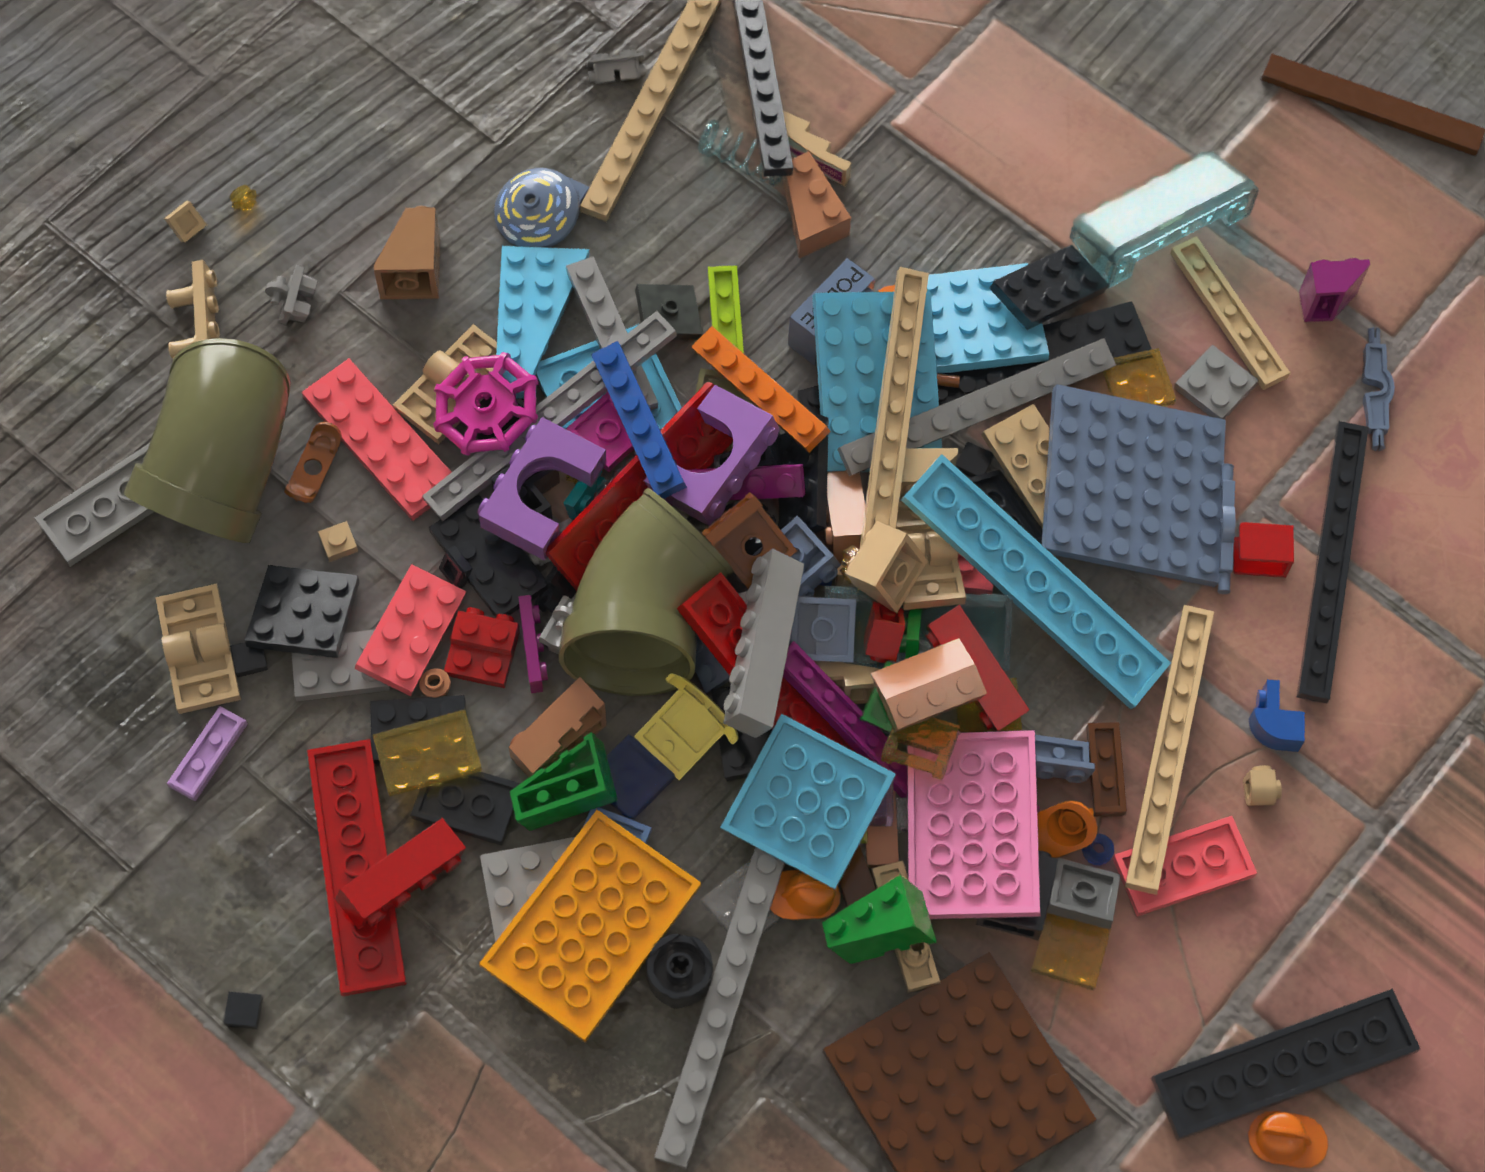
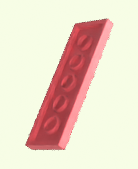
[302,358,452,521]

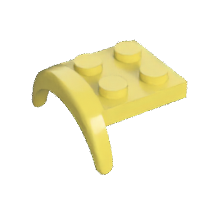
[634,674,738,780]

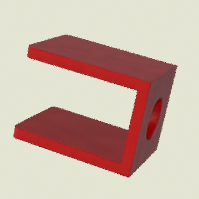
[1233,522,1294,578]

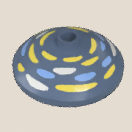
[494,168,580,248]

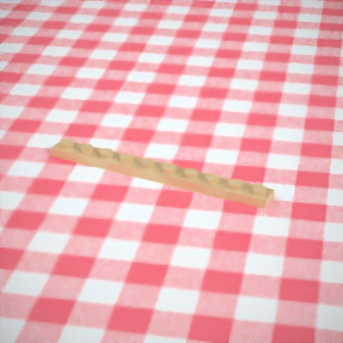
[580,0,721,222]
[859,267,929,549]
[1125,605,1214,895]

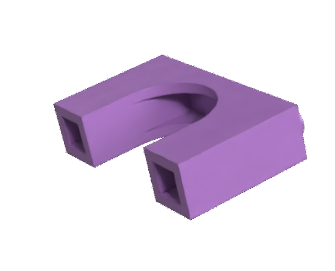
[644,385,780,526]
[478,417,607,561]

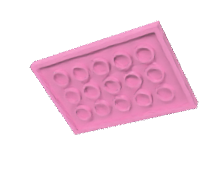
[908,730,1040,919]

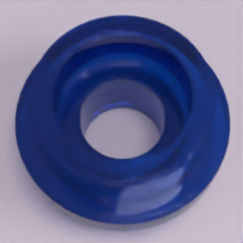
[1082,833,1114,865]

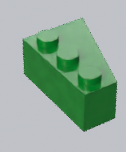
[510,732,618,831]
[822,875,937,964]

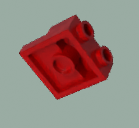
[444,607,520,688]

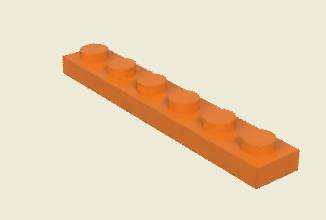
[691,326,831,453]

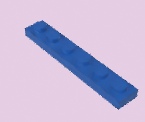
[591,341,687,499]

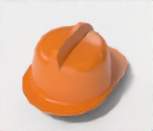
[1037,800,1098,858]
[770,870,840,920]
[1248,1111,1328,1168]

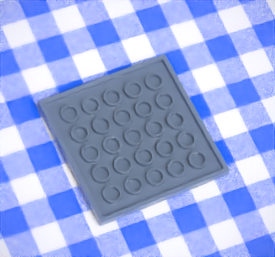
[1042,384,1226,587]

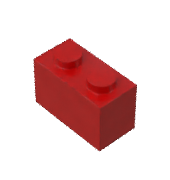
[864,602,905,663]

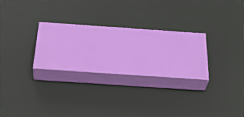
[167,706,247,801]

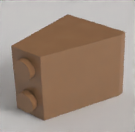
[374,206,440,299]

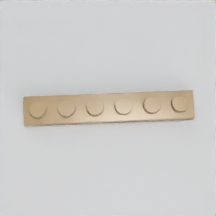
[1170,236,1290,390]

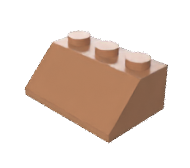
[871,638,987,733]

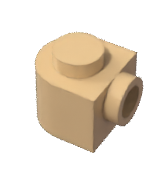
[1243,765,1282,806]

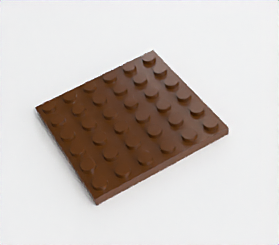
[822,952,1097,1172]

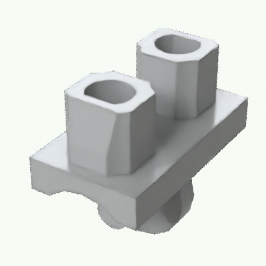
[265,265,317,325]
[539,595,574,654]

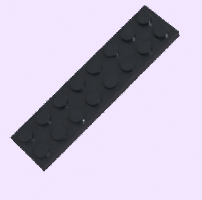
[1151,988,1421,1141]

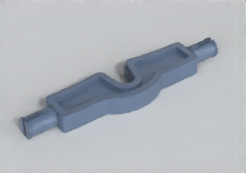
[1362,327,1395,451]
[1217,464,1235,594]

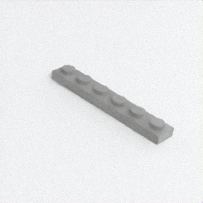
[566,257,658,410]

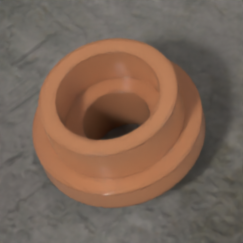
[419,668,451,698]

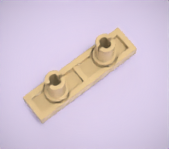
[166,260,220,359]
[871,861,940,993]

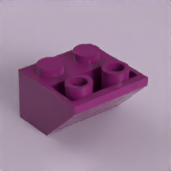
[1299,258,1370,322]

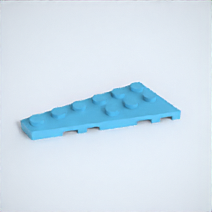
[496,246,589,399]

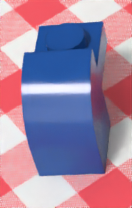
[1249,679,1305,752]

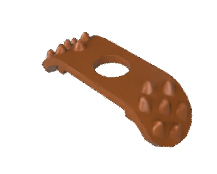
[284,422,342,504]

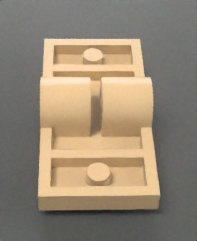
[393,324,497,445]
[981,404,1050,529]
[896,502,966,610]
[156,584,241,714]

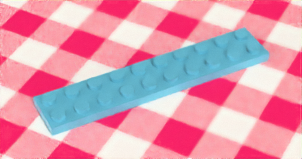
[901,454,1171,709]

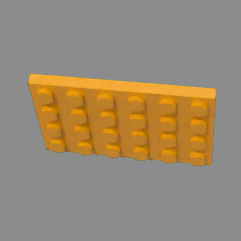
[479,810,701,1042]

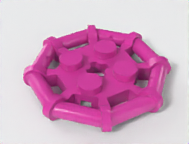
[433,352,539,456]

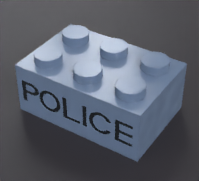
[788,258,875,366]

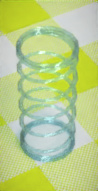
[698,119,783,187]

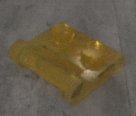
[881,717,961,780]

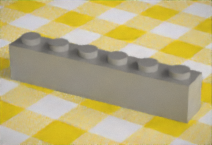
[723,549,804,738]

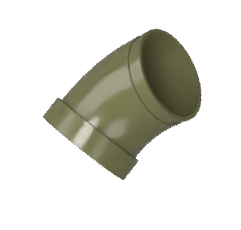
[124,338,291,543]
[559,488,734,696]

